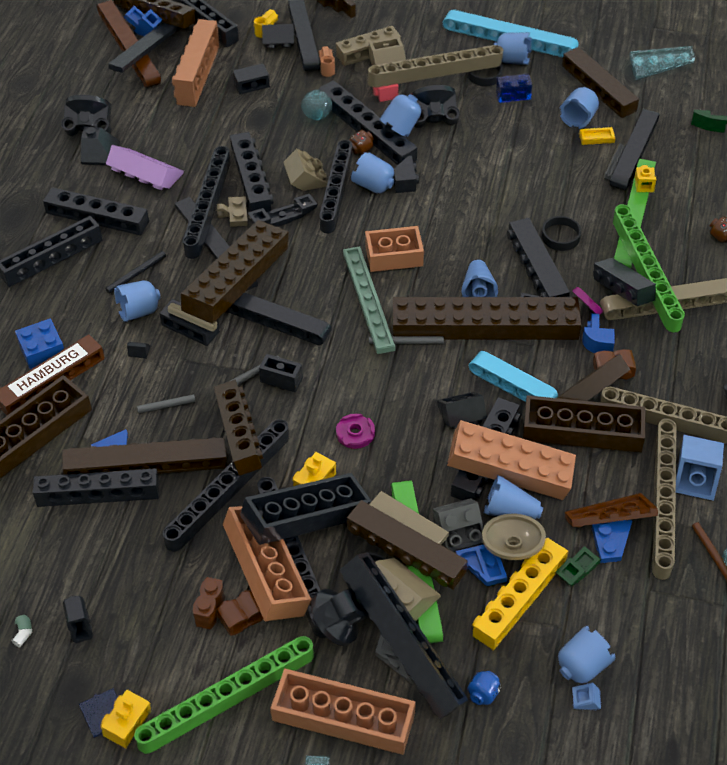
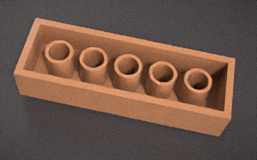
[172,19,220,107]
[447,420,576,500]
[223,506,311,621]
[271,668,415,755]

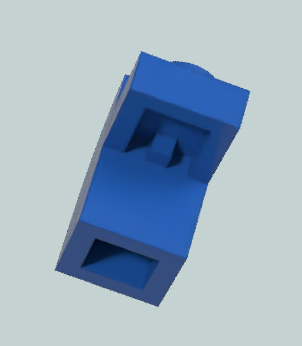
[124,6,162,36]
[582,314,615,353]

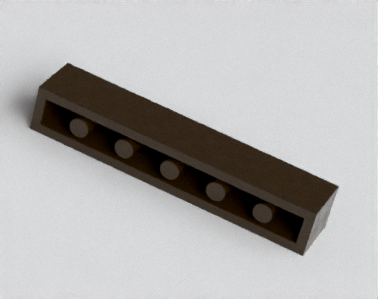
[562,47,639,118]
[347,500,468,590]

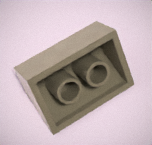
[375,558,441,621]

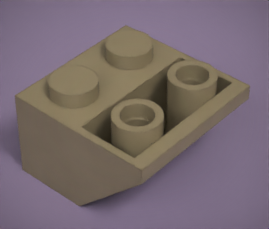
[369,36,406,66]
[284,149,328,191]

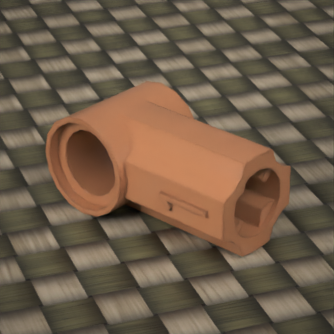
[319,47,335,77]

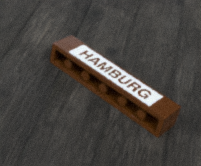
[0,334,105,415]

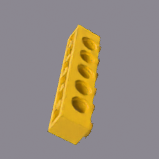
[472,538,568,650]

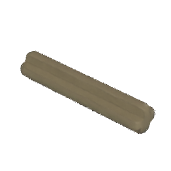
[168,303,218,332]

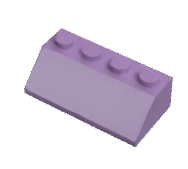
[106,145,184,190]

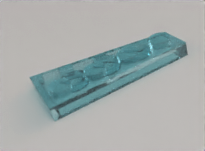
[629,46,695,80]

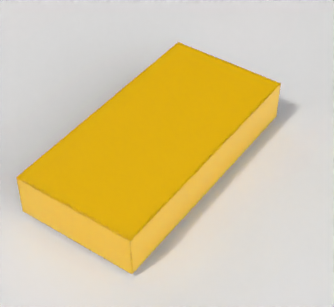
[579,127,615,145]

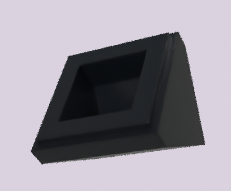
[127,342,150,359]

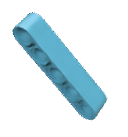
[468,351,558,402]

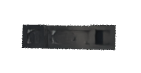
[248,194,317,227]

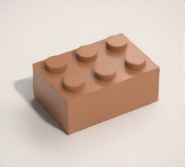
[365,226,424,272]

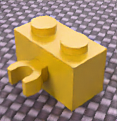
[292,452,336,486]
[101,690,151,748]

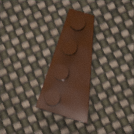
[565,493,658,527]

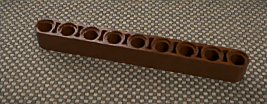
[97,0,161,88]

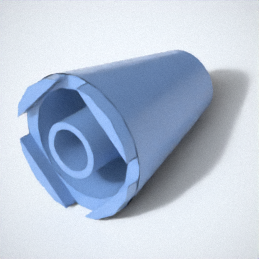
[461,260,498,297]
[484,475,543,519]

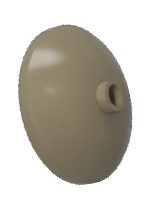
[482,514,546,560]

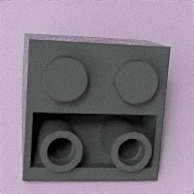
[432,498,483,551]

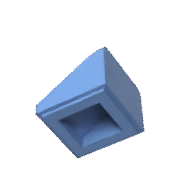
[572,683,601,710]

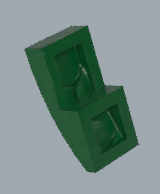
[691,110,727,133]
[555,546,601,587]

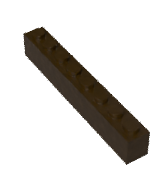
[62,437,226,474]

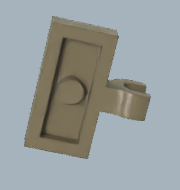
[217,197,248,226]

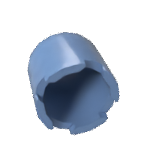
[494,32,531,65]
[560,87,599,129]
[380,94,421,137]
[351,152,395,194]
[114,280,161,321]
[558,626,615,683]

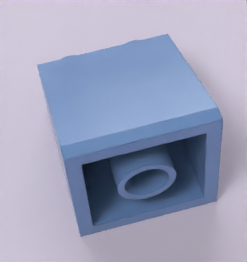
[676,435,724,501]

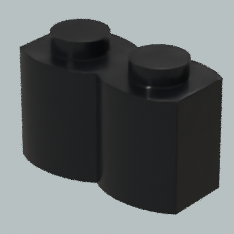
[63,596,93,643]

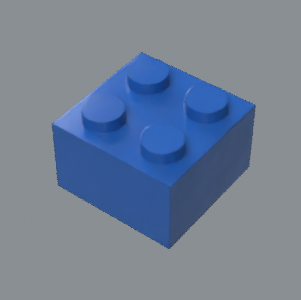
[15,318,64,370]

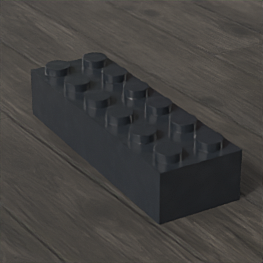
[240,473,372,545]

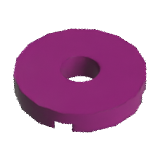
[572,287,603,316]
[336,414,375,449]

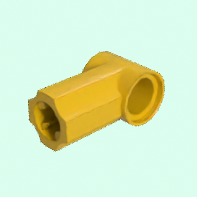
[254,9,278,38]

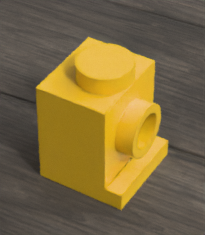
[635,165,656,192]

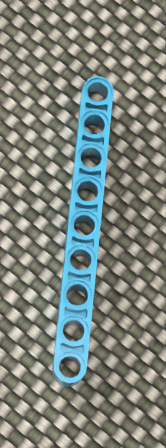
[443,10,579,57]

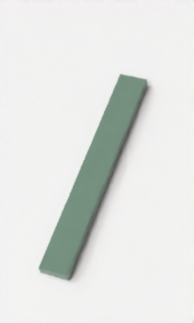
[343,246,395,354]

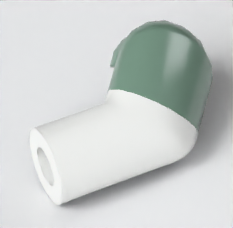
[12,615,32,647]

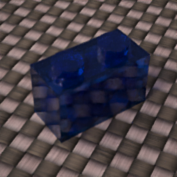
[496,74,532,103]

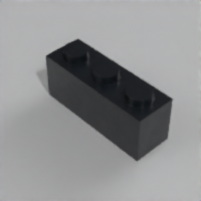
[159,299,220,346]

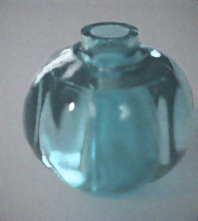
[301,90,332,120]

